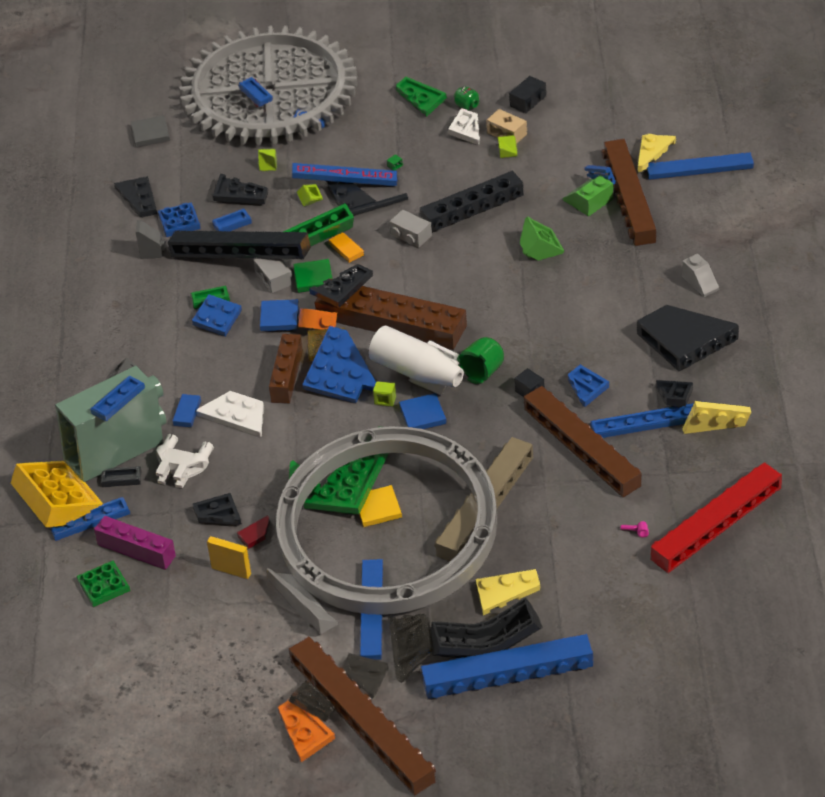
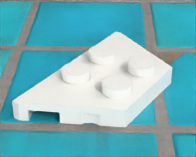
[196,391,264,437]

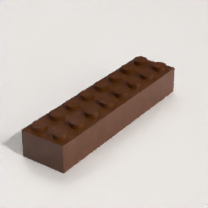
[315,278,467,350]

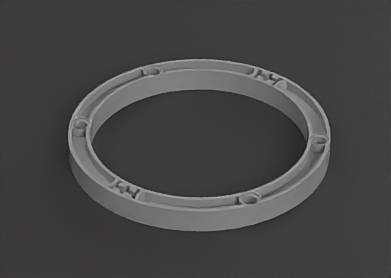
[276,426,497,615]

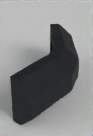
[430,597,543,658]

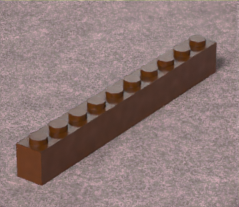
[289,636,436,796]

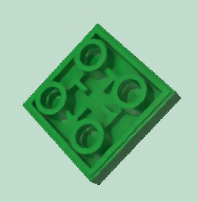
[77,560,130,607]

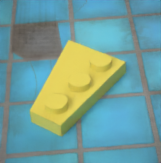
[682,401,751,434]
[476,569,540,616]

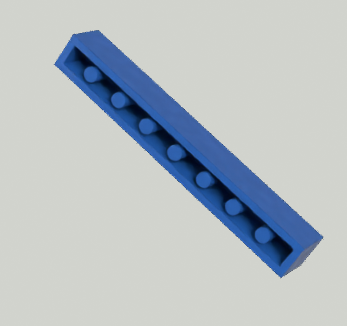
[421,634,593,699]

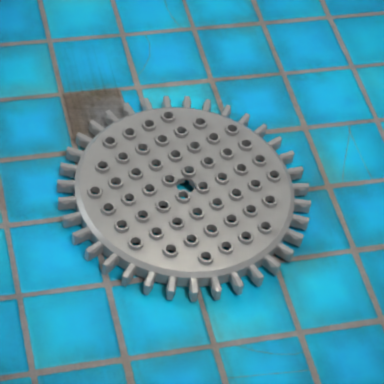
[180,26,357,145]

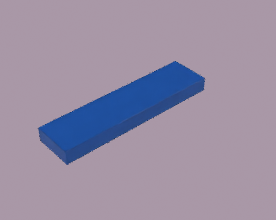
[50,497,130,541]

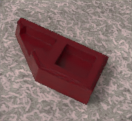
[237,515,270,549]

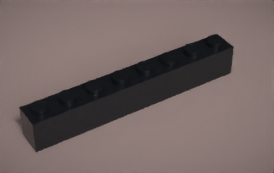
[168,231,311,259]

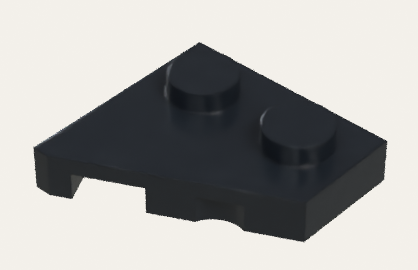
[192,493,242,525]

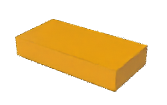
[329,232,364,263]

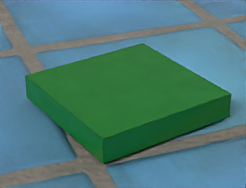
[293,259,333,293]

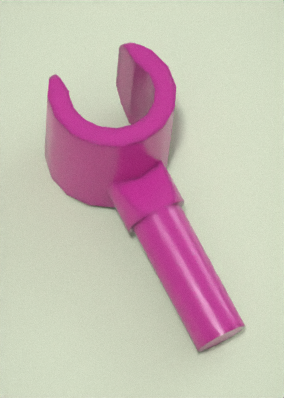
[621,521,649,538]

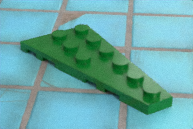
[303,453,389,514]

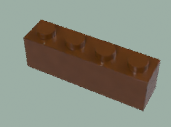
[269,334,303,404]

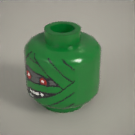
[454,86,479,111]

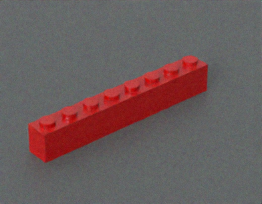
[651,462,782,573]

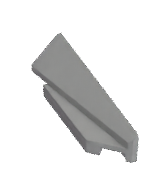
[266,568,338,634]

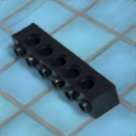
[420,170,524,232]

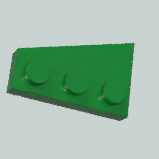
[396,76,447,116]

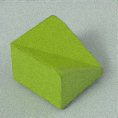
[498,136,518,158]
[258,149,277,171]
[296,184,323,206]
[373,382,396,407]

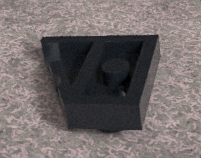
[656,380,693,408]

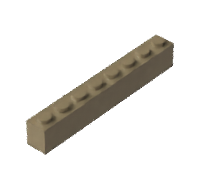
[434,437,533,561]

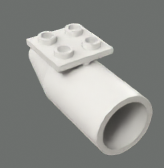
[369,326,464,396]

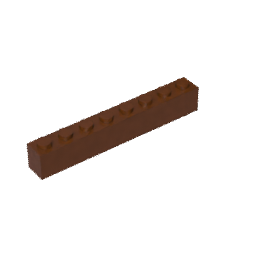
[601,139,656,246]
[524,386,642,497]

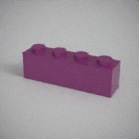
[94,516,176,570]

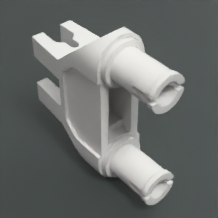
[155,434,214,488]

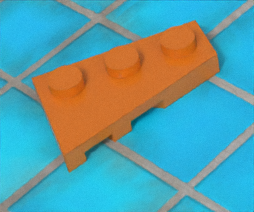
[278,696,335,762]

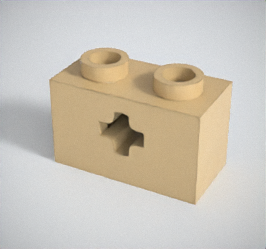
[487,109,527,144]

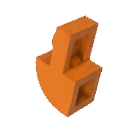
[298,309,337,331]

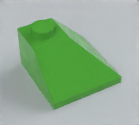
[520,217,565,260]

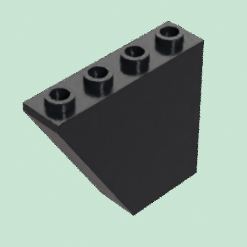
[637,305,739,371]

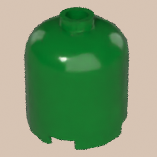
[457,337,504,384]

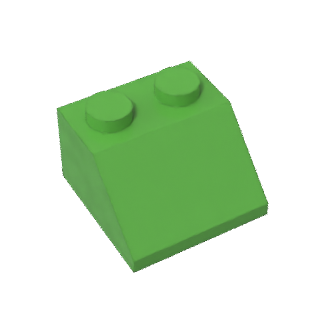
[563,175,613,217]

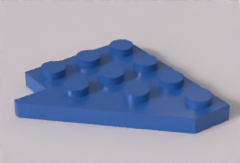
[302,326,376,403]

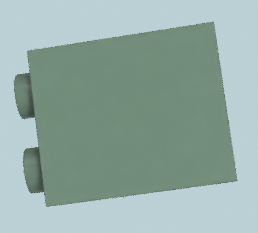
[55,366,167,482]

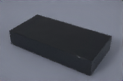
[101,466,142,487]

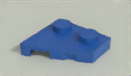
[568,364,609,407]

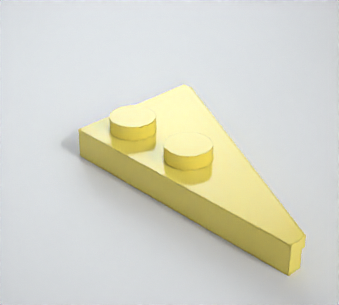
[638,134,676,172]

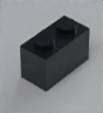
[509,76,547,114]

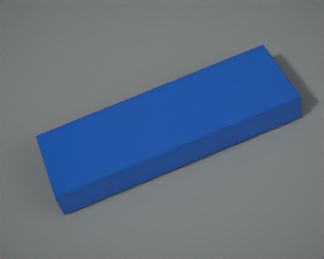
[90,375,145,421]

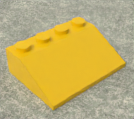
[11,461,103,528]

